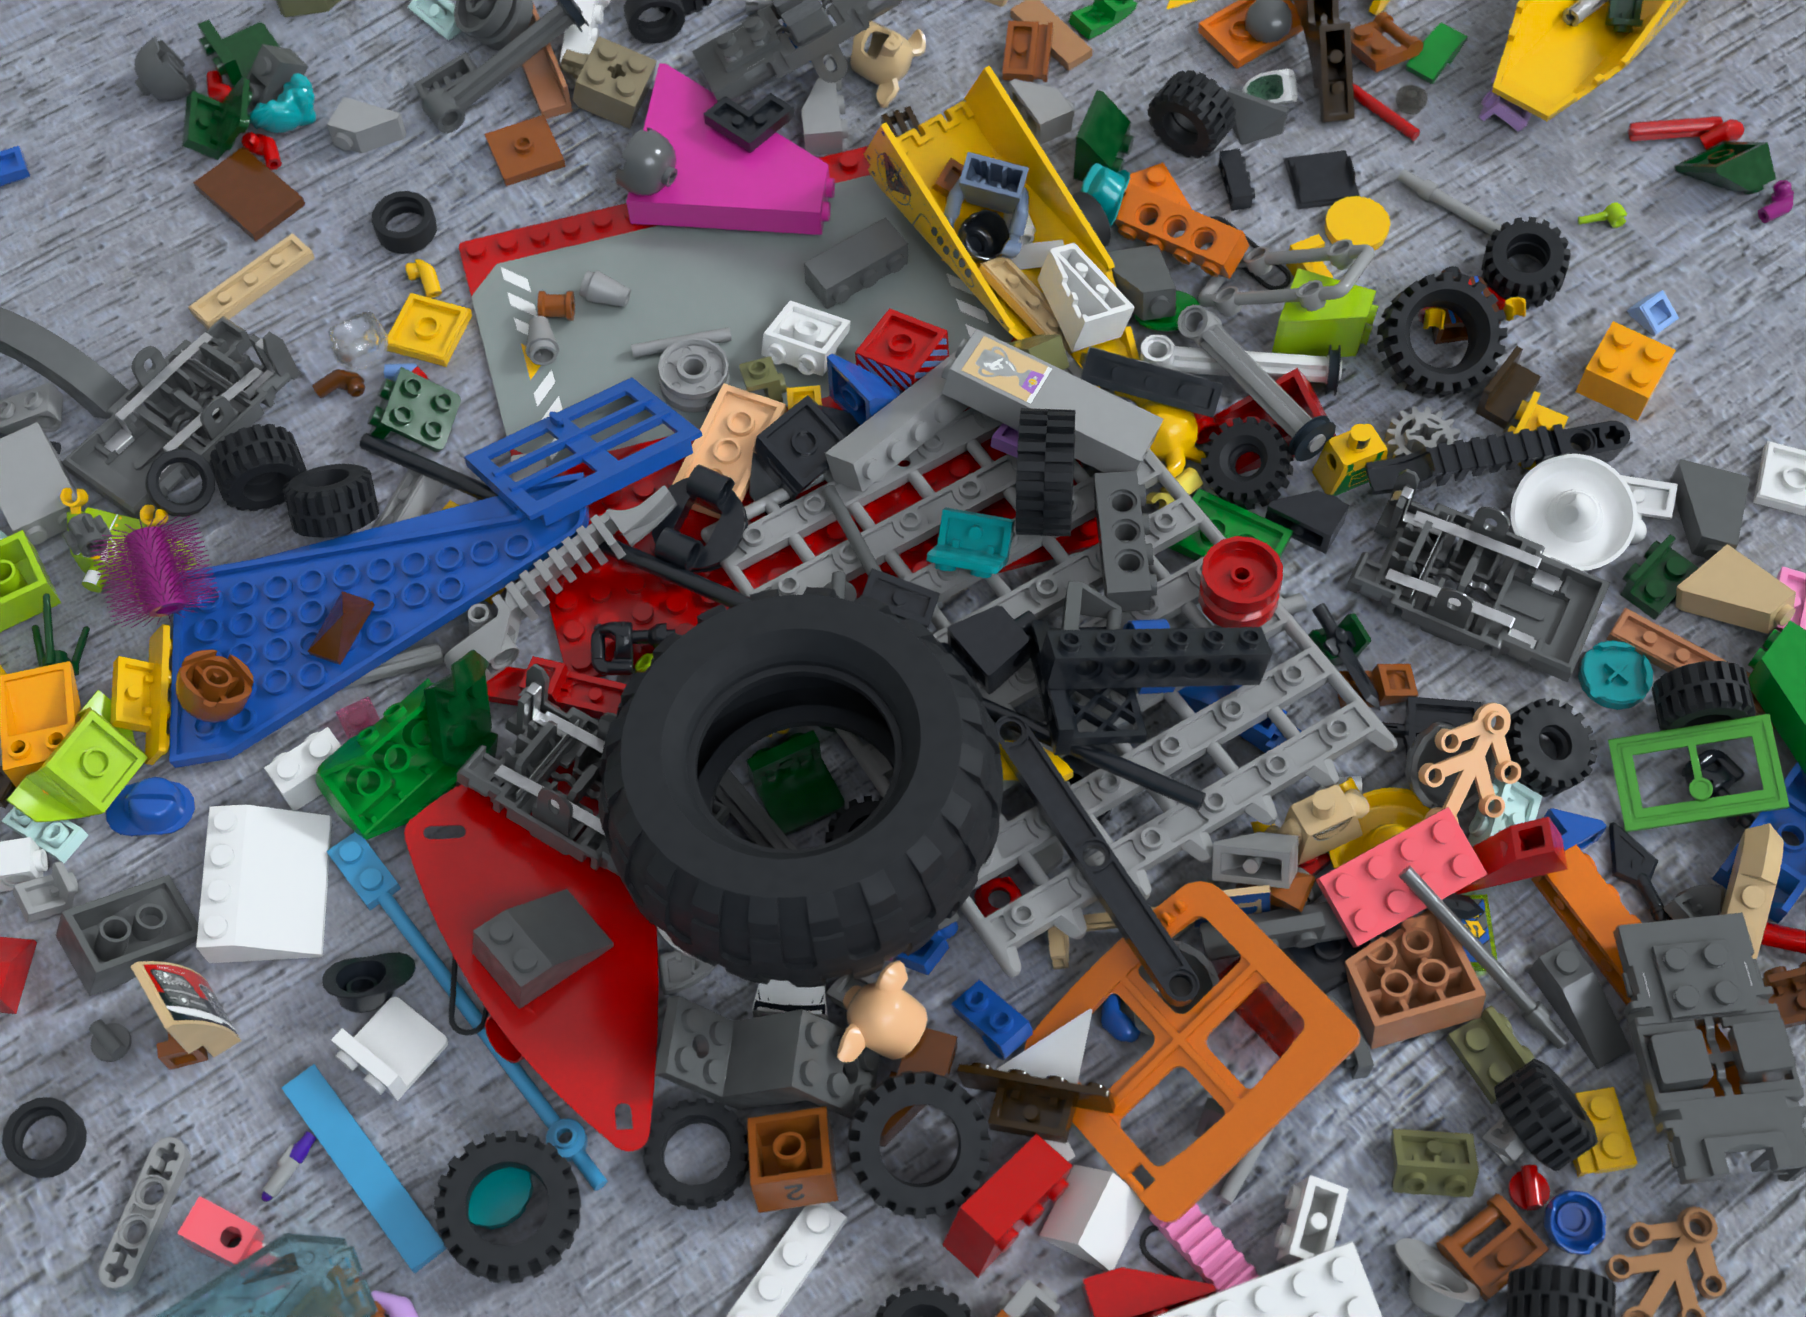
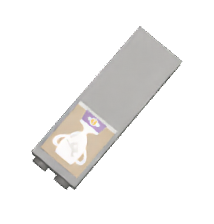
[941,329,1163,473]

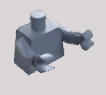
[944,152,1029,259]

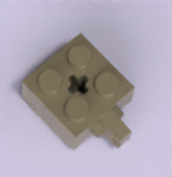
[560,36,657,129]

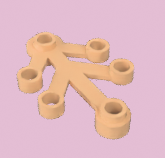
[1418,703,1521,824]

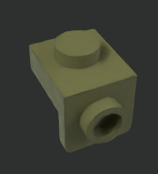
[739,356,787,403]

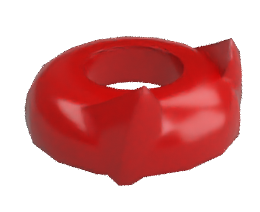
[974,877,1022,918]

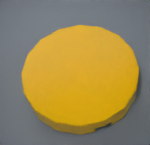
[1324,196,1391,251]

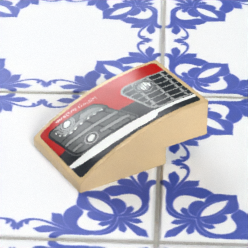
[130,961,241,1058]

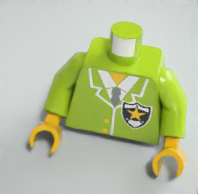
[60,488,168,593]

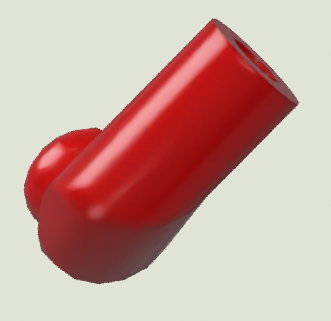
[206,70,233,102]

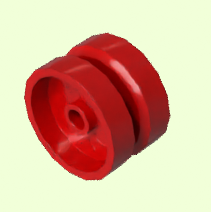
[1198,536,1283,628]

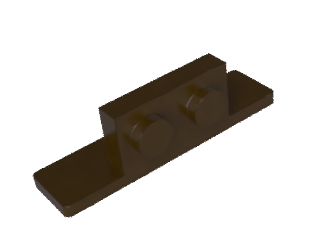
[956,1062,1116,1143]

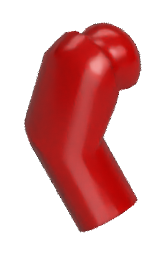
[1699,119,1744,150]
[242,132,282,170]

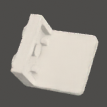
[331,997,448,1101]

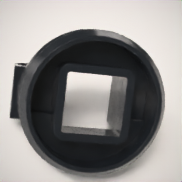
[651,464,748,573]

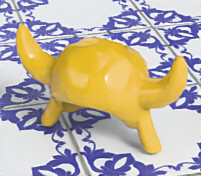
[1114,391,1206,478]

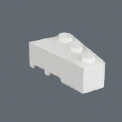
[1037,243,1135,352]

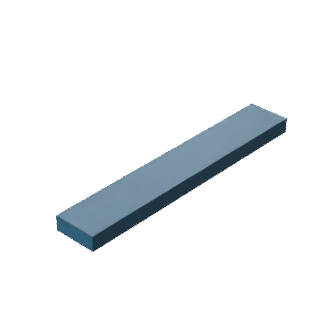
[281,1064,447,1274]

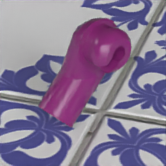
[1758,180,1794,223]

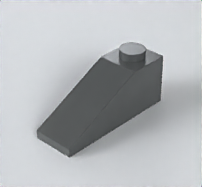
[1528,939,1631,1070]

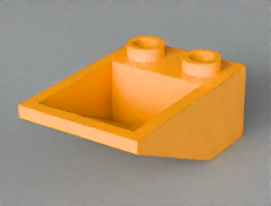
[0,661,81,795]

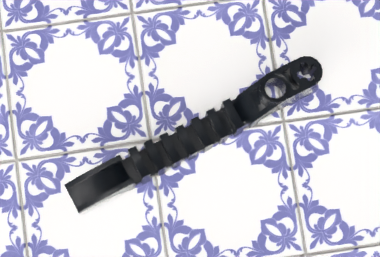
[1365,421,1630,495]

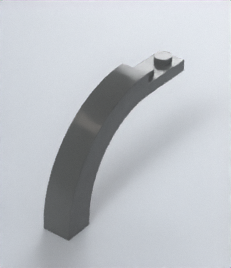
[0,307,129,418]

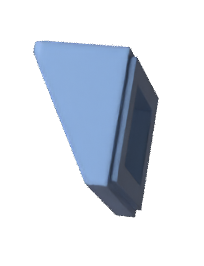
[1627,290,1679,336]

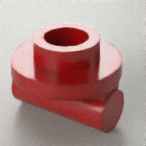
[1508,1165,1550,1211]

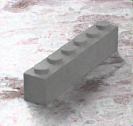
[825,351,969,492]

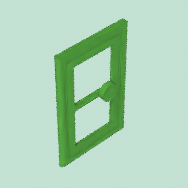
[1608,714,1790,832]

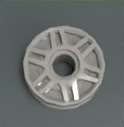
[658,337,730,413]

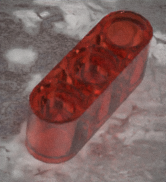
[1218,956,1305,1058]

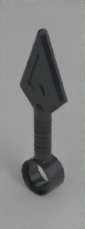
[1609,822,1673,922]

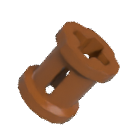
[537,291,575,321]

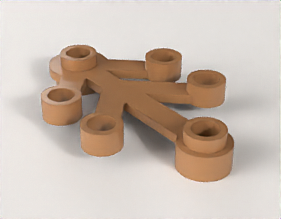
[1605,1207,1726,1317]

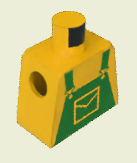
[1312,424,1388,496]

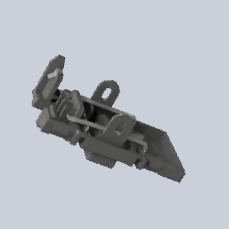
[1346,469,1611,682]
[457,664,731,876]

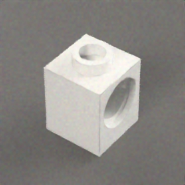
[0,837,48,892]

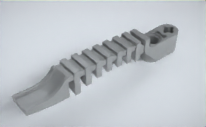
[444,485,677,682]

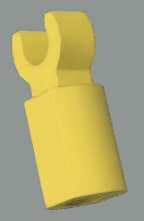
[1146,467,1204,510]

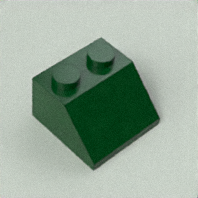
[1073,90,1134,182]

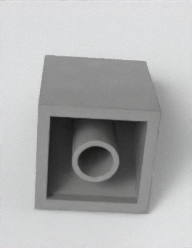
[0,422,85,545]

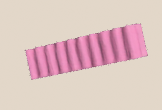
[1149,1203,1259,1293]

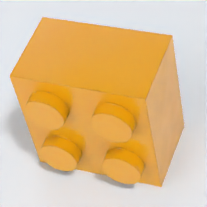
[1576,321,1676,421]

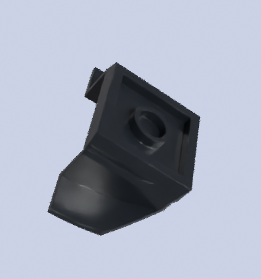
[749,395,860,515]

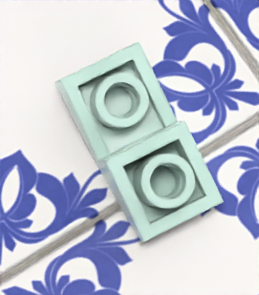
[2,807,89,864]

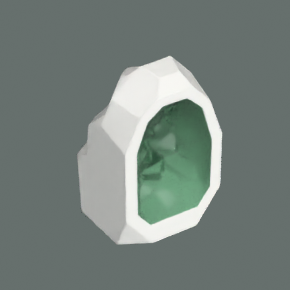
[1242,69,1298,105]

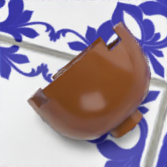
[176,649,254,723]

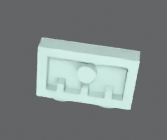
[1468,775,1542,847]

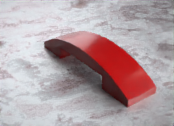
[519,656,627,718]

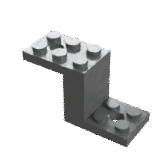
[655,996,880,1120]

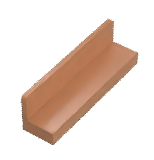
[521,0,573,119]

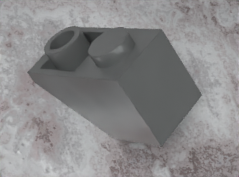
[247,44,309,111]

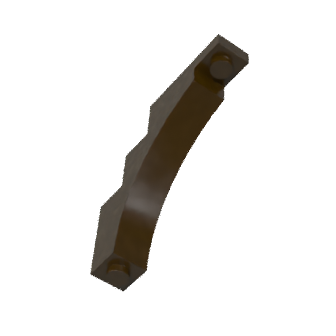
[1292,0,1355,123]

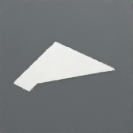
[996,1009,1092,1161]

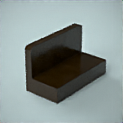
[1475,346,1541,429]

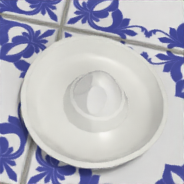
[1510,454,1638,571]

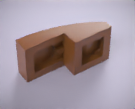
[1337,664,1419,708]

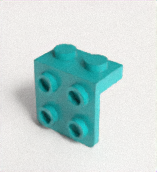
[926,507,1015,578]

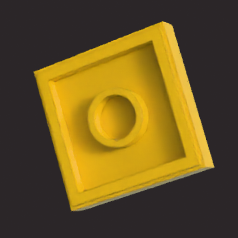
[383,293,472,367]

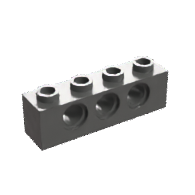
[1093,471,1157,612]

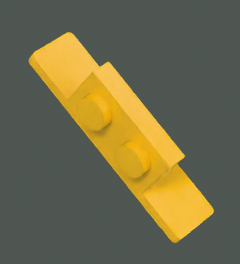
[110,624,173,765]

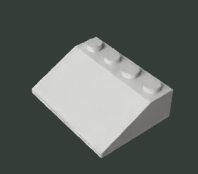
[196,805,332,963]

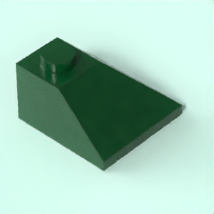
[1674,141,1776,195]

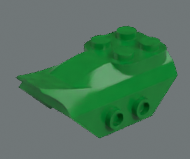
[315,678,459,840]

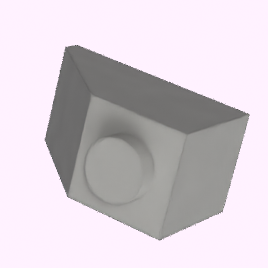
[1009,79,1075,145]
[327,97,407,153]
[1212,832,1299,889]

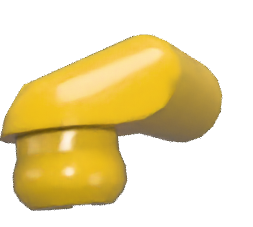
[405,259,442,298]

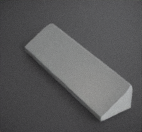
[374,469,444,528]

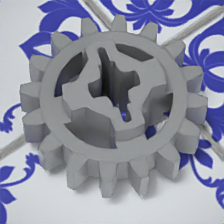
[1384,406,1460,459]

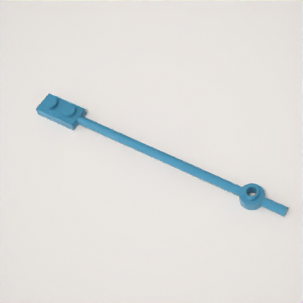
[326,832,608,1191]

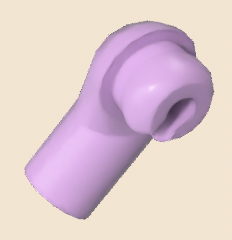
[370,1290,419,1317]

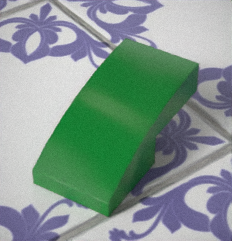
[1068,0,1137,40]
[1406,22,1468,85]

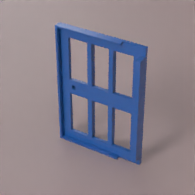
[464,377,703,526]

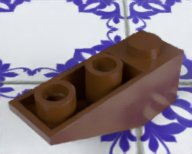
[880,1028,958,1147]

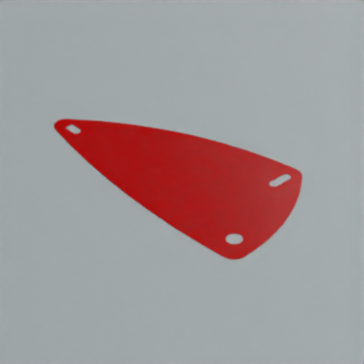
[404,761,659,1152]

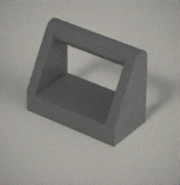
[1061,581,1122,630]

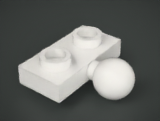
[1621,475,1678,544]

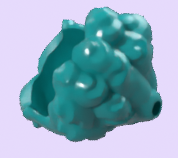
[248,73,316,133]

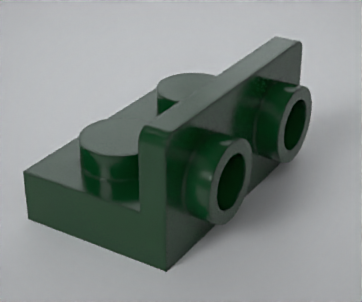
[1620,534,1698,620]

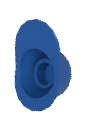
[106,777,195,836]

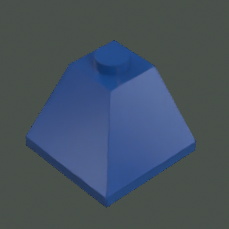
[827,354,901,425]

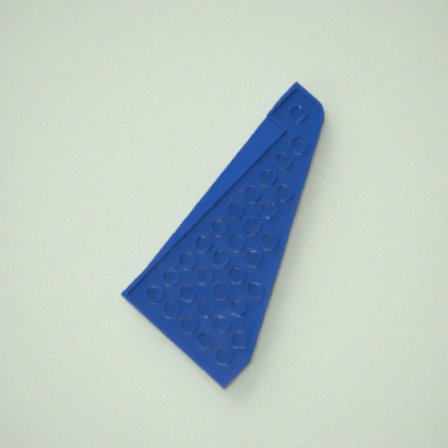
[169,472,589,768]

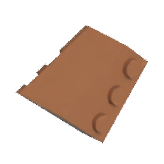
[1344,908,1486,1049]

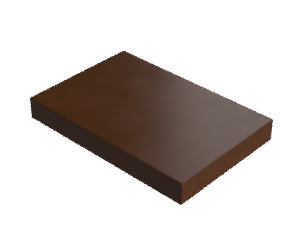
[193,147,306,241]

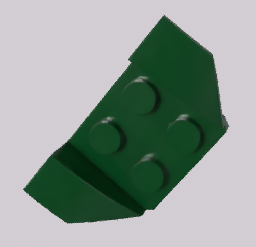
[424,650,498,769]

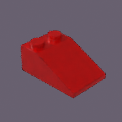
[1214,368,1336,474]

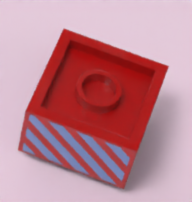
[855,308,949,393]

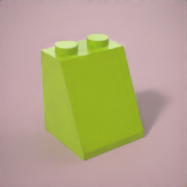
[1272,268,1379,357]

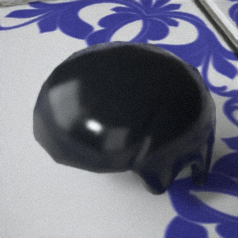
[957,209,1009,263]

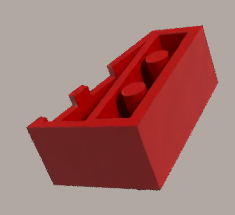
[942,1134,1073,1278]

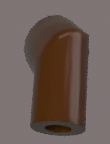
[312,369,365,398]

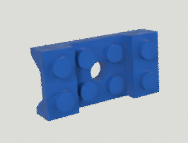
[1712,762,1806,924]

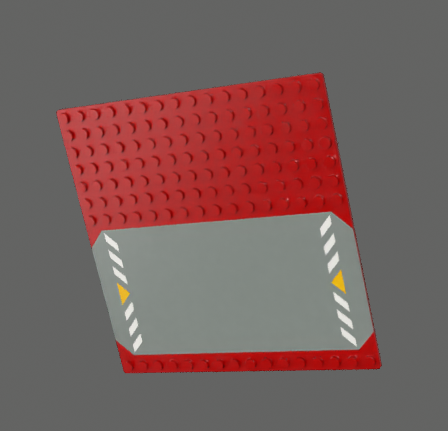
[459,146,1099,678]

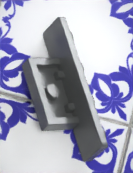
[1199,902,1348,961]

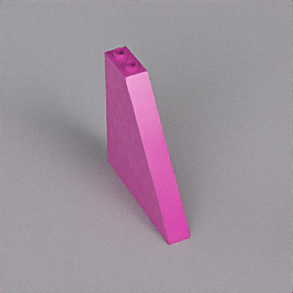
[626,63,835,235]

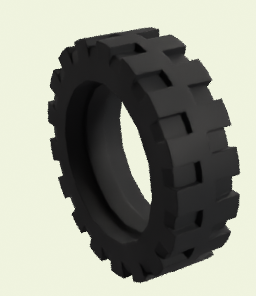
[643,1098,750,1210]

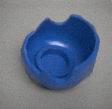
[1543,1190,1606,1255]

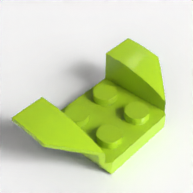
[6,690,148,823]

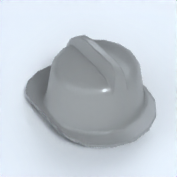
[1395,1238,1480,1317]

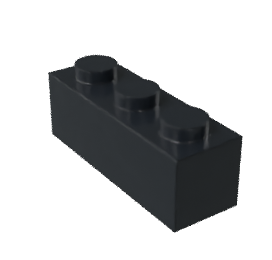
[1218,149,1255,211]

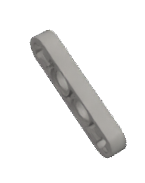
[98,1137,191,1293]

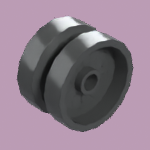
[454,0,533,51]

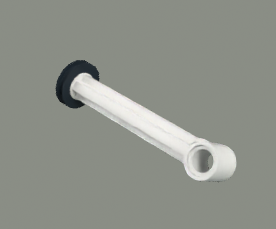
[1140,334,1342,396]

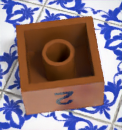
[747,1106,839,1213]

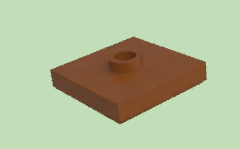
[484,114,566,186]

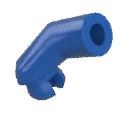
[1101,994,1140,1043]

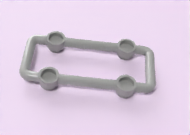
[1197,239,1375,316]

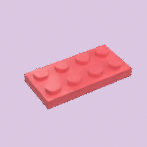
[1315,807,1487,948]

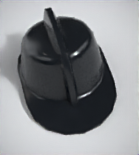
[322,952,416,1013]

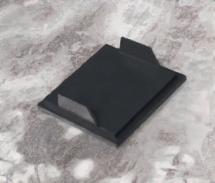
[1284,150,1360,210]

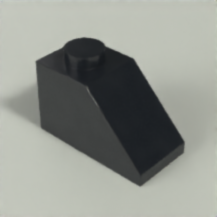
[1265,490,1349,554]

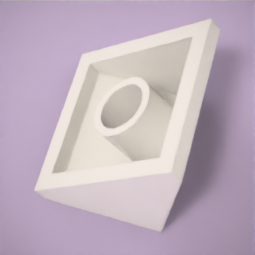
[1039,1165,1145,1272]

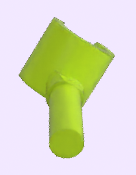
[1578,202,1627,228]

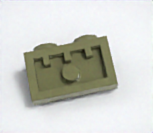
[1446,1005,1535,1105]
[1390,1129,1479,1197]

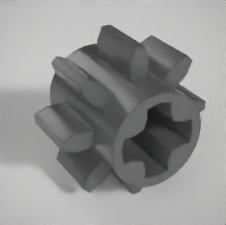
[62,513,112,557]

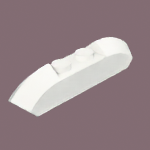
[560,0,610,89]

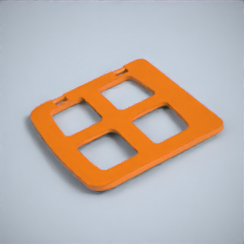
[1024,881,1361,1223]

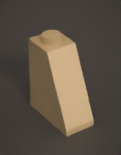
[1675,544,1796,634]

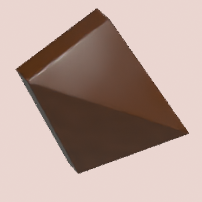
[308,591,375,665]

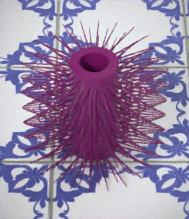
[90,515,221,628]

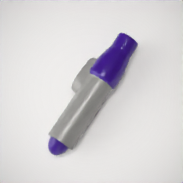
[261,1131,317,1202]

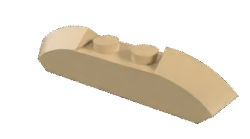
[1720,823,1784,960]

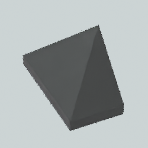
[1227,87,1289,145]

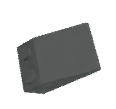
[56,875,198,996]
[472,889,614,1009]

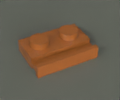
[1002,20,1053,82]

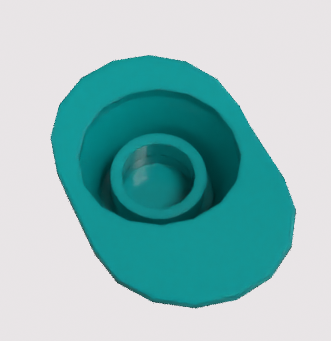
[1080,164,1130,227]

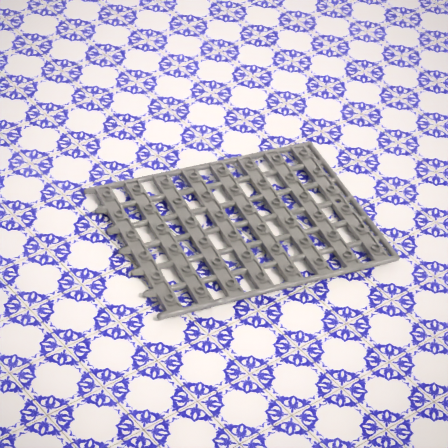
[701,351,1398,977]

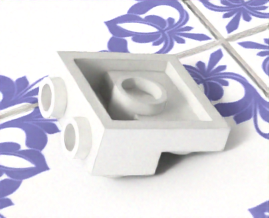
[761,301,851,376]

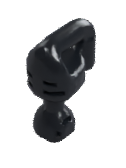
[591,621,675,676]
[1681,749,1756,829]

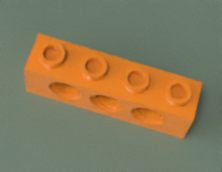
[1115,184,1249,279]

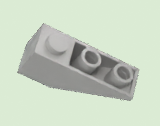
[801,59,848,155]

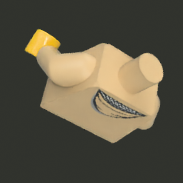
[1250,776,1369,865]

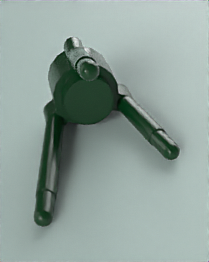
[32,593,90,676]

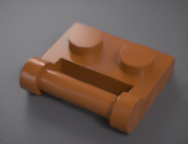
[1351,12,1424,73]
[1436,1193,1549,1302]

